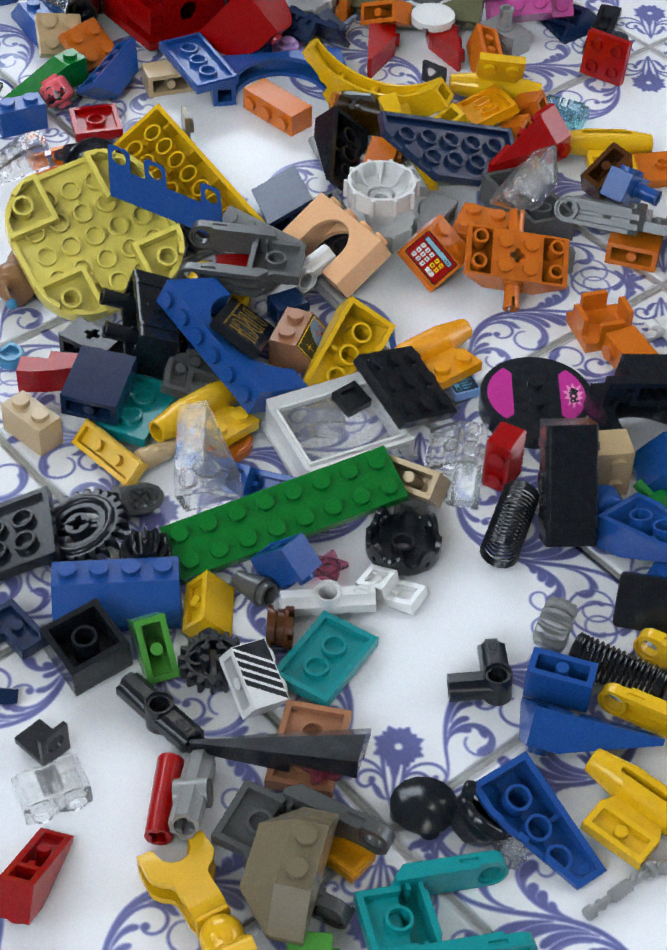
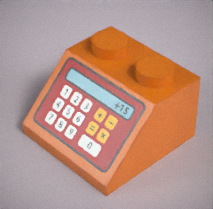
[397,213,466,292]

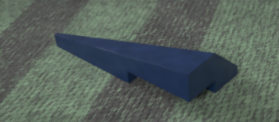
[540,4,597,44]

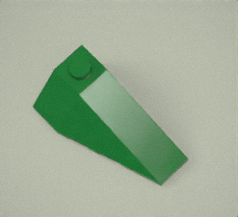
[2,48,88,100]

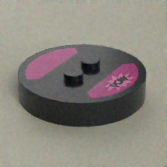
[478,357,590,449]

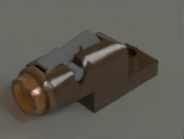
[329,90,382,137]

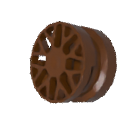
[266,605,295,651]

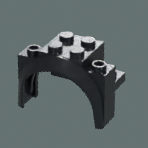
[583,354,667,430]

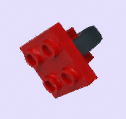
[579,28,633,86]

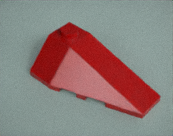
[488,103,571,173]

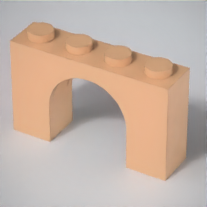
[283,192,392,298]

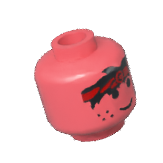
[39,73,74,110]

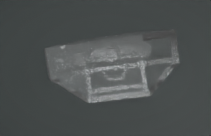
[489,145,558,211]
[424,420,489,510]

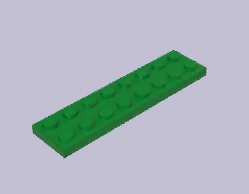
[159,445,409,585]

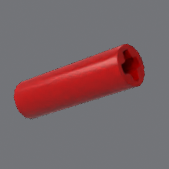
[144,752,184,846]

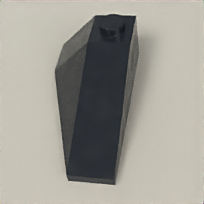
[314,105,369,192]

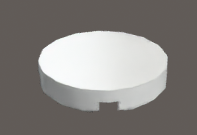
[411,3,455,33]

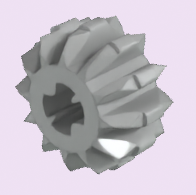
[533,596,578,653]

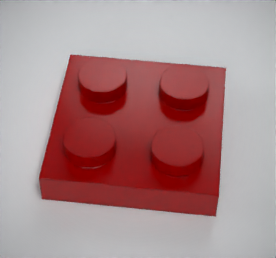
[69,103,123,142]

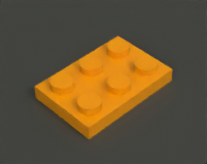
[455,84,520,126]

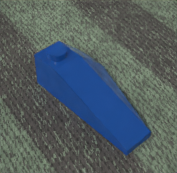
[474,751,607,890]

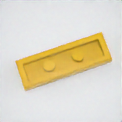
[71,418,148,485]

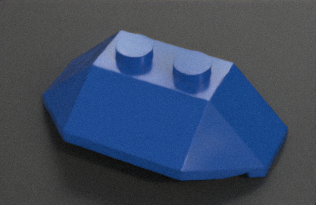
[11,0,66,48]
[76,37,139,101]

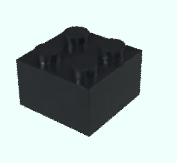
[39,598,133,696]

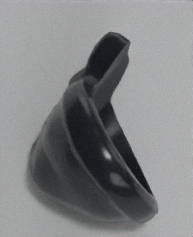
[451,780,510,845]

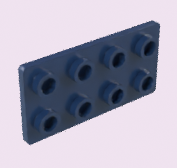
[281,5,350,48]

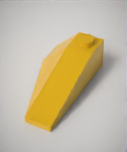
[303,296,396,401]

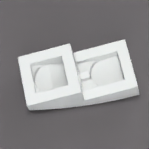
[355,564,428,615]

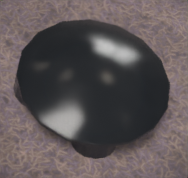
[390,776,457,840]

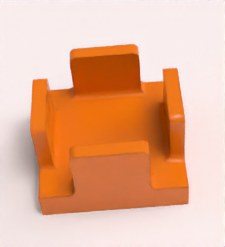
[565,289,634,353]

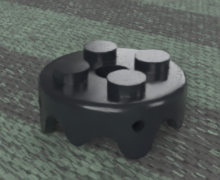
[365,506,442,576]

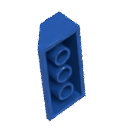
[51,556,181,632]

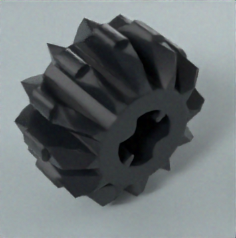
[119,527,172,559]

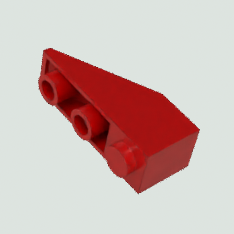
[425,23,465,72]

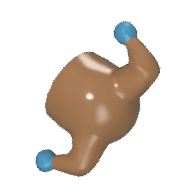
[0,250,35,310]

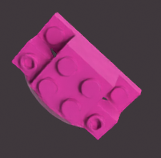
[485,0,574,23]

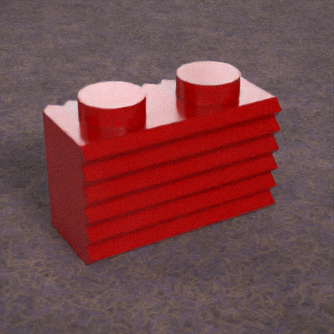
[482,422,527,492]

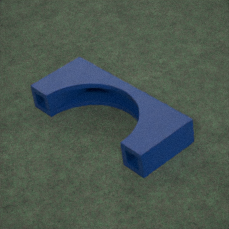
[210,47,347,107]
[156,277,308,414]

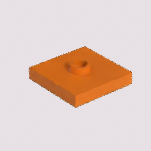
[632,151,667,188]

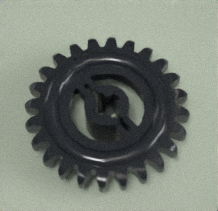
[46,489,130,568]

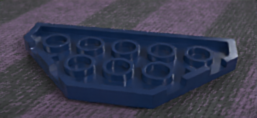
[377,110,514,187]

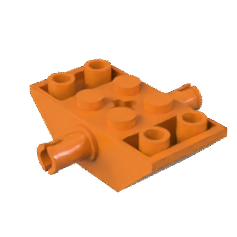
[463,209,570,312]

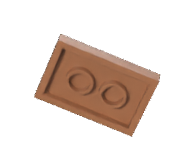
[264,700,352,798]

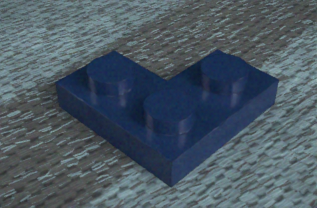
[0,598,43,660]

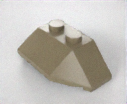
[239,807,339,946]

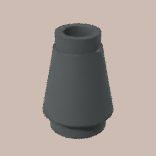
[231,570,278,607]

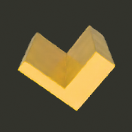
[182,570,234,638]

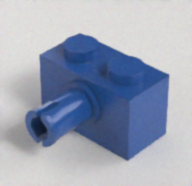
[600,164,662,206]

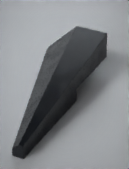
[189,728,371,778]

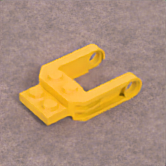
[597,628,667,738]

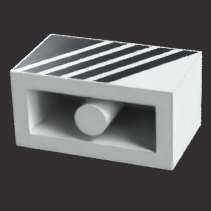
[219,638,290,720]

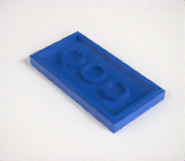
[159,32,239,94]

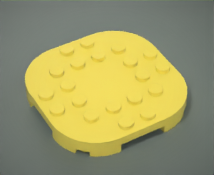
[5,148,185,321]

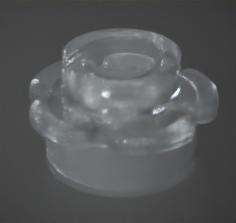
[496,837,528,870]

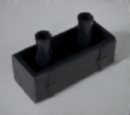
[99,269,180,379]
[538,418,600,547]

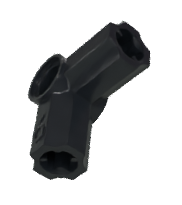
[447,638,513,706]

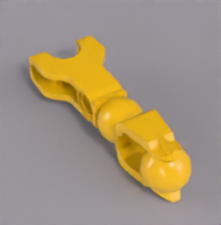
[136,829,258,950]

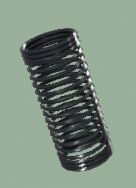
[479,480,539,568]
[568,632,667,699]

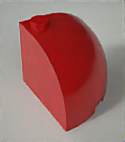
[199,0,292,55]

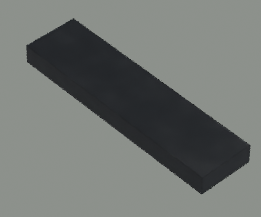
[582,4,622,54]

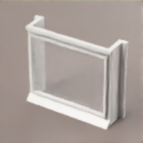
[260,372,418,477]

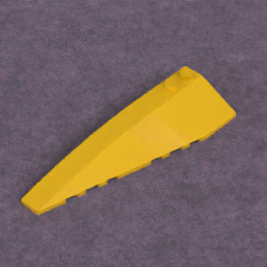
[113,103,266,223]

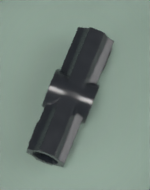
[116,672,204,754]

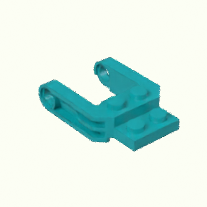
[353,850,538,950]

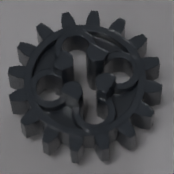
[178,630,240,695]

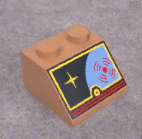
[269,307,327,373]

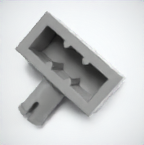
[481,4,531,56]

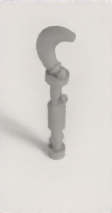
[582,859,667,921]

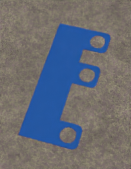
[107,144,223,235]

